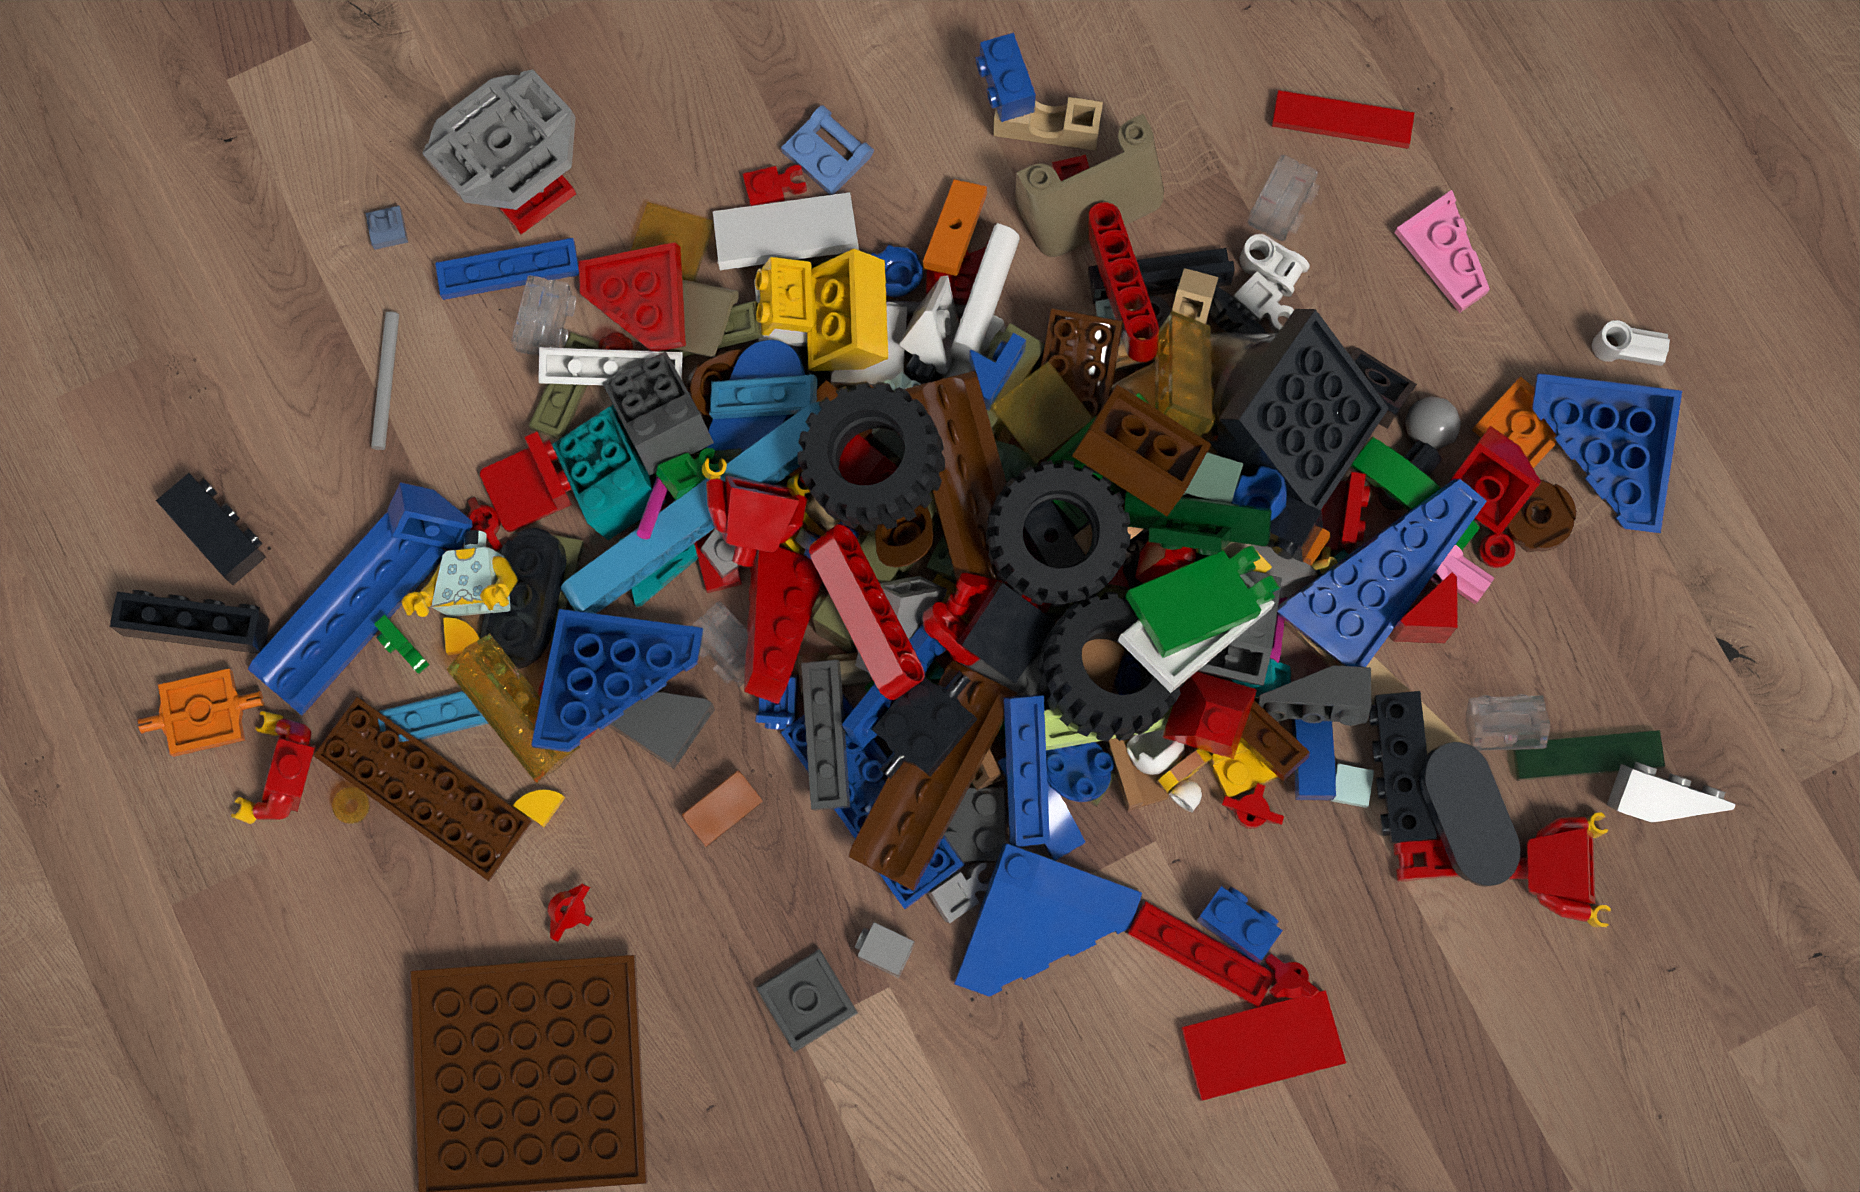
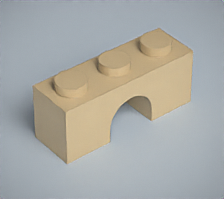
[994,97,1103,151]

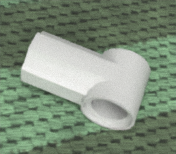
[1592,320,1670,366]

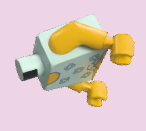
[401,530,517,617]

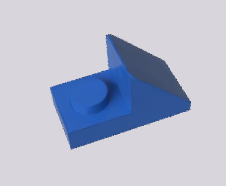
[969,333,1026,411]

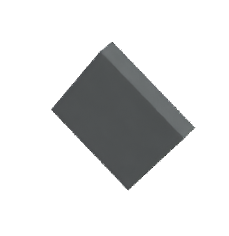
[756,949,858,1053]

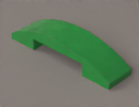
[1351,437,1480,550]

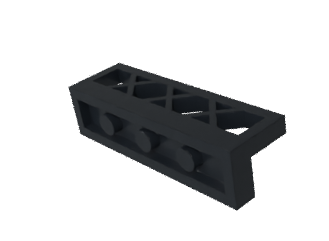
[1088,248,1235,304]

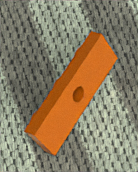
[923,179,987,276]

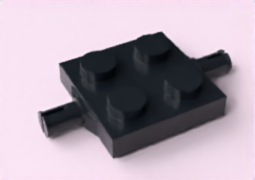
[872,671,977,779]

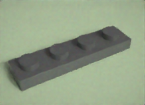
[801,660,850,811]

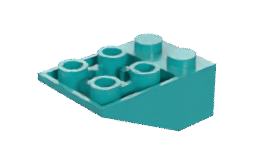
[552,406,667,540]

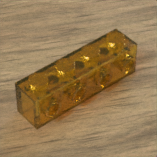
[1155,311,1215,437]
[446,634,580,783]

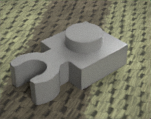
[928,862,991,923]

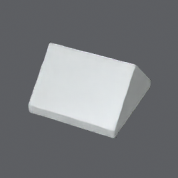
[899,276,959,374]

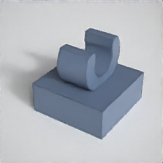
[365,206,408,250]

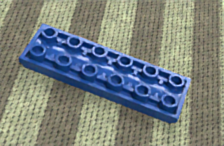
[248,512,446,716]
[781,693,964,909]

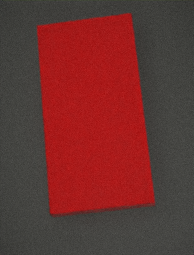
[1181,990,1346,1101]

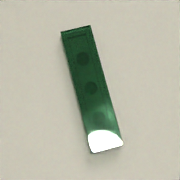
[1512,730,1665,781]

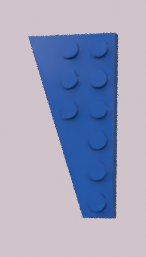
[1277,479,1487,667]

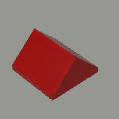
[1389,572,1458,644]

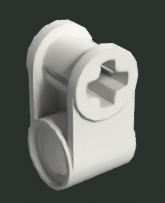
[1239,234,1310,297]

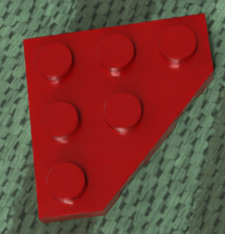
[579,242,686,351]

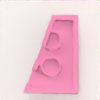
[1395,190,1490,313]

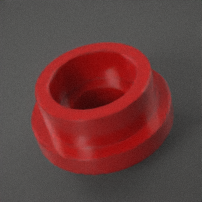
[1479,532,1516,568]

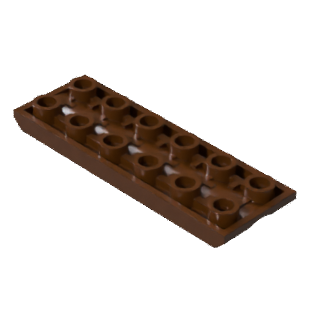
[1026,308,1123,467]
[904,370,1007,597]
[848,661,1018,891]
[313,697,533,881]

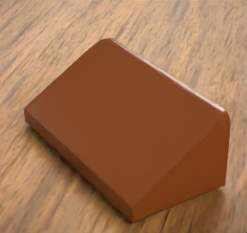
[681,770,763,847]

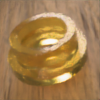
[332,787,370,824]

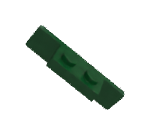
[1125,491,1272,555]

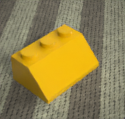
[807,249,888,372]

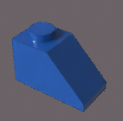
[387,482,473,550]

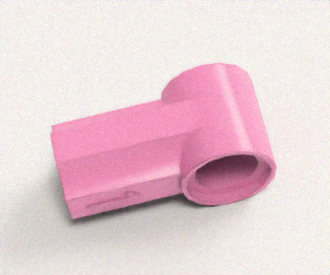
[1430,545,1494,604]

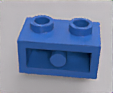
[975,32,1036,122]
[1196,886,1283,964]

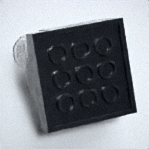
[1196,309,1389,510]

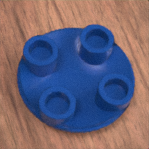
[1046,742,1114,802]

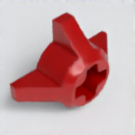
[467,497,502,552]
[1222,783,1284,829]
[548,883,593,942]
[1265,954,1319,998]

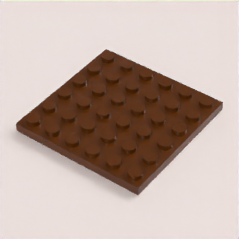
[410,955,648,1192]

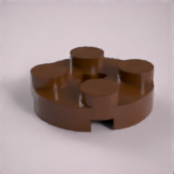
[1505,479,1577,552]

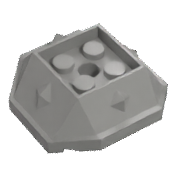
[422,69,576,210]

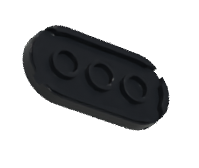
[480,528,567,669]
[1419,742,1520,887]

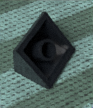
[1350,347,1417,429]

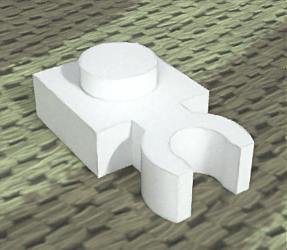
[1233,272,1294,334]

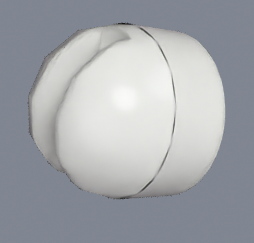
[1169,780,1202,812]

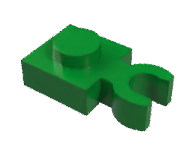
[656,448,719,500]
[374,615,429,674]

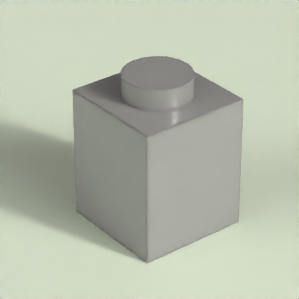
[855,922,915,979]

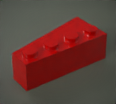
[744,547,822,704]

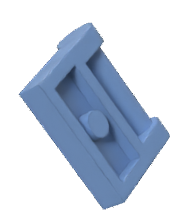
[781,105,874,195]

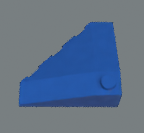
[1532,373,1682,533]
[531,609,704,752]
[954,843,1142,997]

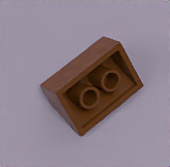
[1072,384,1211,516]

